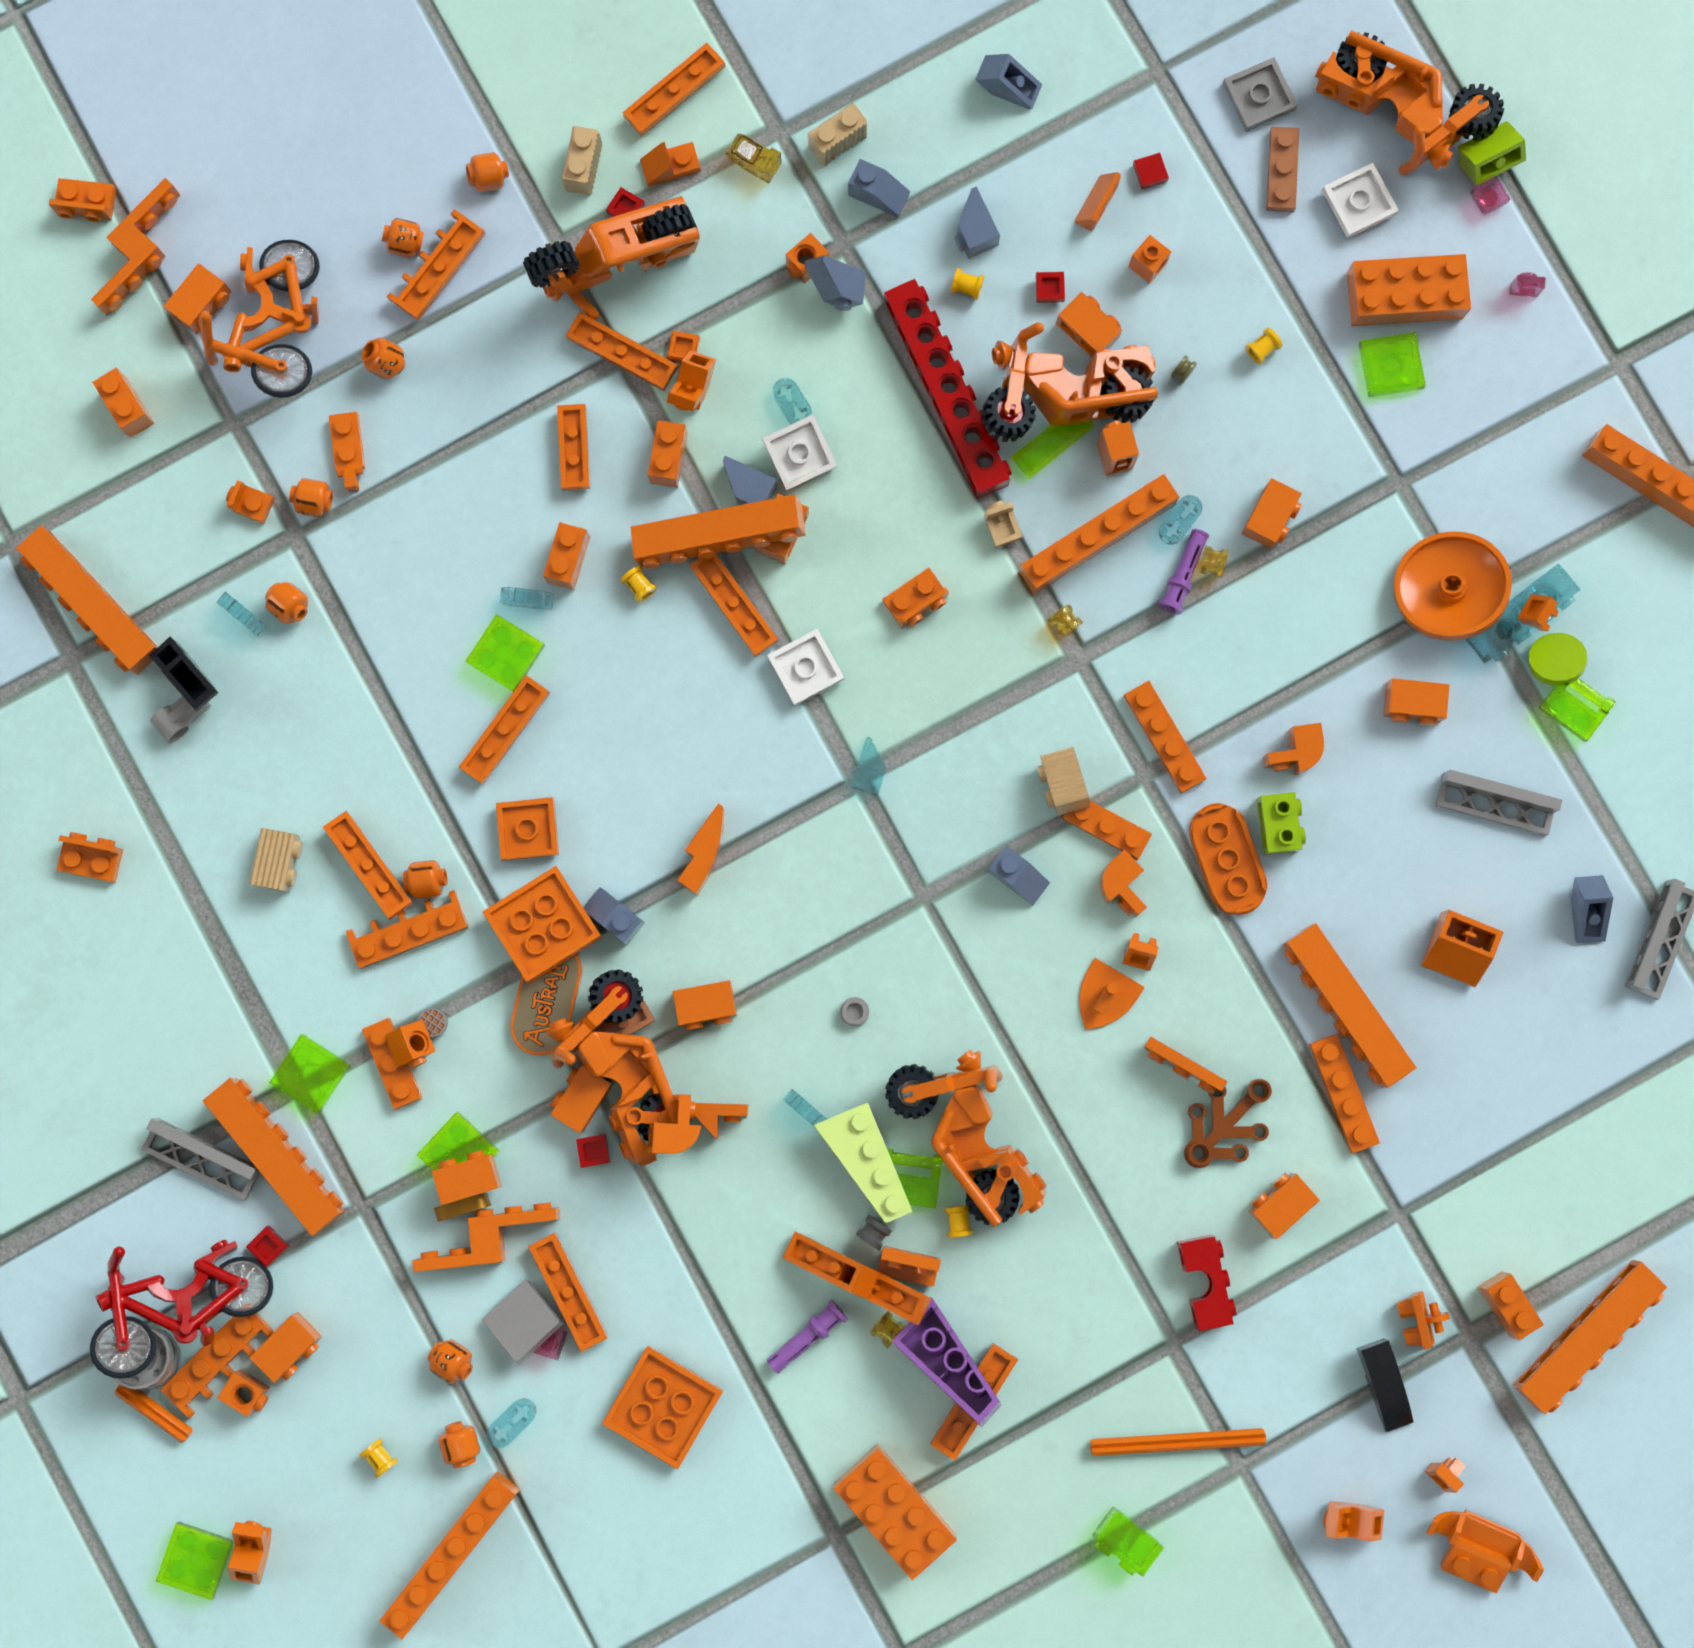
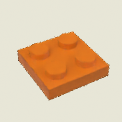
[496,797,559,861]

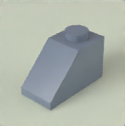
[975,54,1042,109]
[848,159,910,218]
[955,186,1000,259]
[805,255,866,311]
[723,456,777,505]
[987,845,1050,906]
[1571,875,1614,943]
[583,887,645,945]

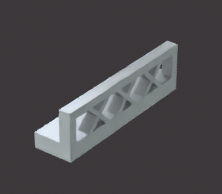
[1435,770,1562,836]
[1624,879,1694,1000]
[141,1118,260,1200]

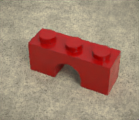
[1177,1235,1237,1331]

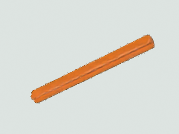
[1090,1428,1266,1456]

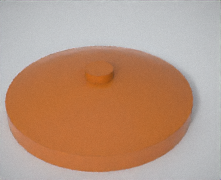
[1394,531,1512,641]

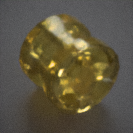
[1199,545,1228,578]
[1047,604,1083,639]
[869,1310,906,1348]

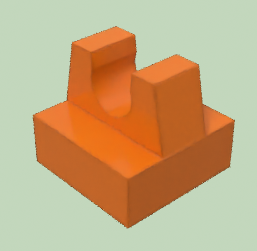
[1517,594,1559,632]
[1122,933,1159,971]
[1424,1458,1465,1493]

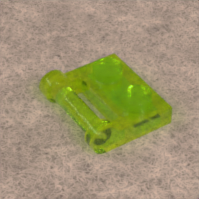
[1538,679,1616,742]
[887,1148,942,1208]

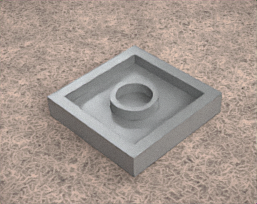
[1223,57,1298,131]
[482,1279,563,1364]

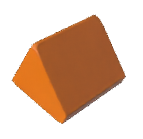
[1075,172,1121,231]

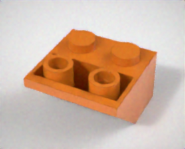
[1420,910,1504,987]

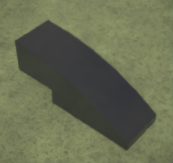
[149,636,219,712]
[1356,1338,1414,1432]

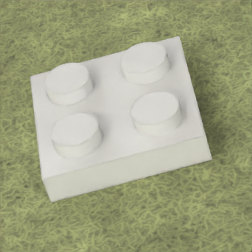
[1321,163,1399,238]
[761,414,837,490]
[767,629,845,706]

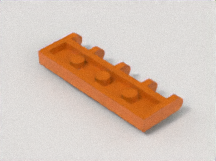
[386,209,486,321]
[346,890,469,969]
[160,1304,275,1418]

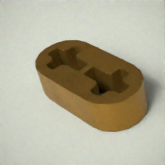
[434,1192,491,1222]

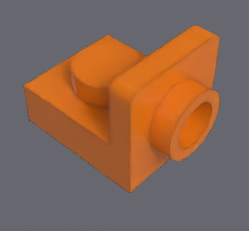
[226,480,275,524]

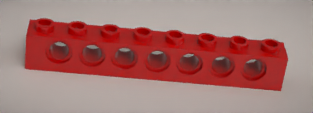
[884,279,1012,499]

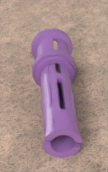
[1158,529,1209,615]
[766,1299,848,1374]

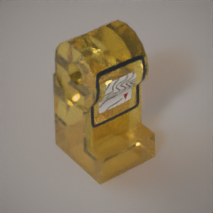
[725,133,782,184]

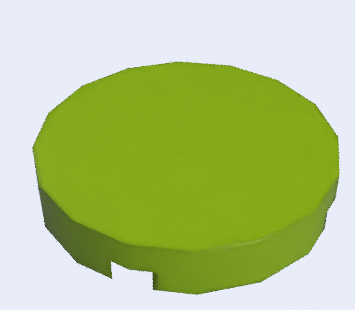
[1528,633,1587,686]

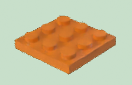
[482,866,602,985]
[602,1345,724,1470]

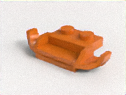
[1427,1509,1544,1594]

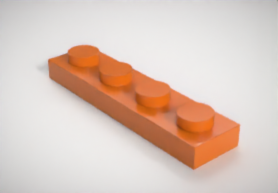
[623,43,725,137]
[566,312,678,391]
[689,553,778,658]
[459,675,550,785]
[1124,681,1207,794]
[323,811,413,920]
[1308,1034,1380,1153]
[528,1232,608,1352]
[930,1343,1018,1461]

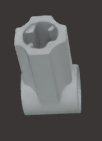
[150,696,211,743]

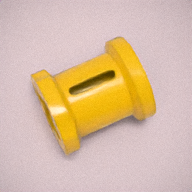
[950,268,984,300]
[1245,327,1283,365]
[620,565,657,603]
[944,1205,974,1238]
[359,1438,398,1478]

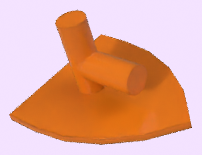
[1079,958,1144,1030]

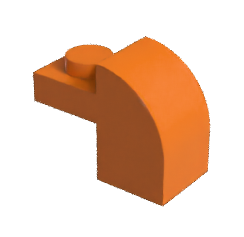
[667,350,716,411]
[1263,723,1324,775]
[1100,849,1147,917]
[648,1094,701,1154]
[1323,1501,1385,1542]
[228,1521,271,1585]

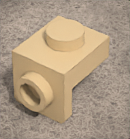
[984,501,1023,549]

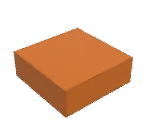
[667,330,700,362]

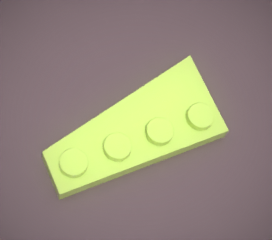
[813,1102,913,1223]

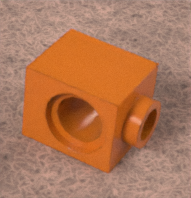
[785,233,829,284]
[1128,235,1171,284]
[385,1019,436,1068]
[217,1369,270,1417]

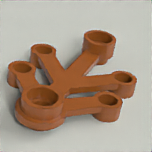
[1184,1079,1272,1168]

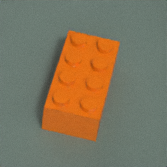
[1347,254,1471,326]
[833,1444,957,1581]

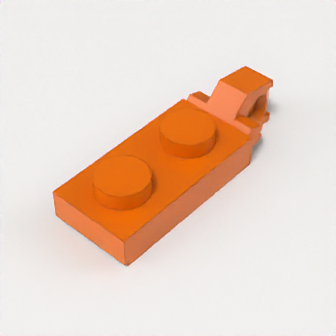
[329,412,365,492]

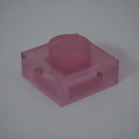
[1470,176,1511,216]
[1509,272,1546,297]
[533,1329,568,1361]

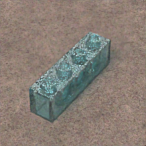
[1465,563,1581,663]

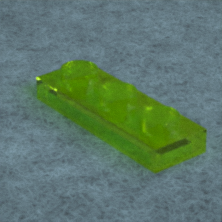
[1011,421,1095,480]

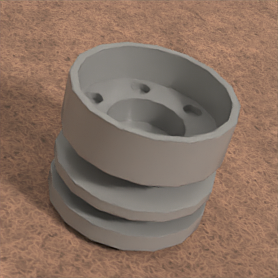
[107,1326,180,1390]

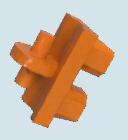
[1397,1291,1450,1350]

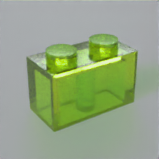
[1092,1506,1164,1577]

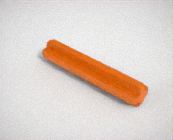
[115,1384,193,1443]

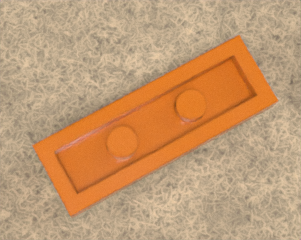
[557,404,590,491]
[1062,801,1152,860]
[362,1018,423,1109]
[1145,1036,1227,1094]

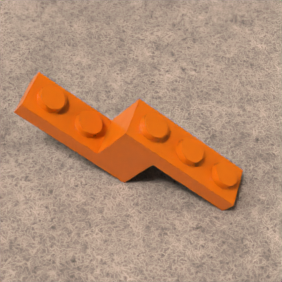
[91,178,180,315]
[413,1202,560,1272]
[782,1231,931,1325]

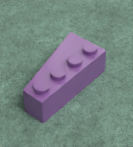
[892,1298,1002,1427]

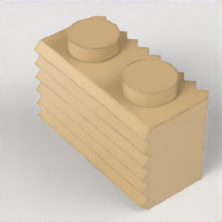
[807,103,867,166]
[562,126,603,195]
[1037,747,1090,816]
[249,828,303,892]

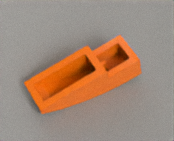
[677,803,725,896]

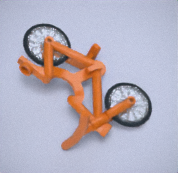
[199,239,320,398]

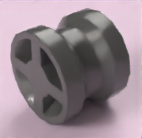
[856,1214,892,1250]

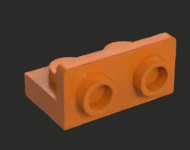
[49,178,117,222]
[882,568,949,628]
[56,832,124,883]
[877,1245,941,1287]

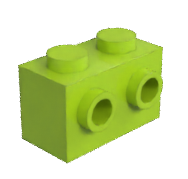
[1458,121,1526,186]
[1256,792,1306,856]

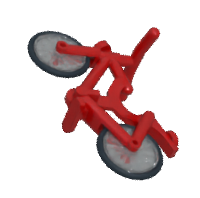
[90,1240,274,1379]

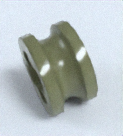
[1171,355,1197,384]

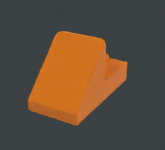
[640,142,701,187]
[695,1103,749,1139]

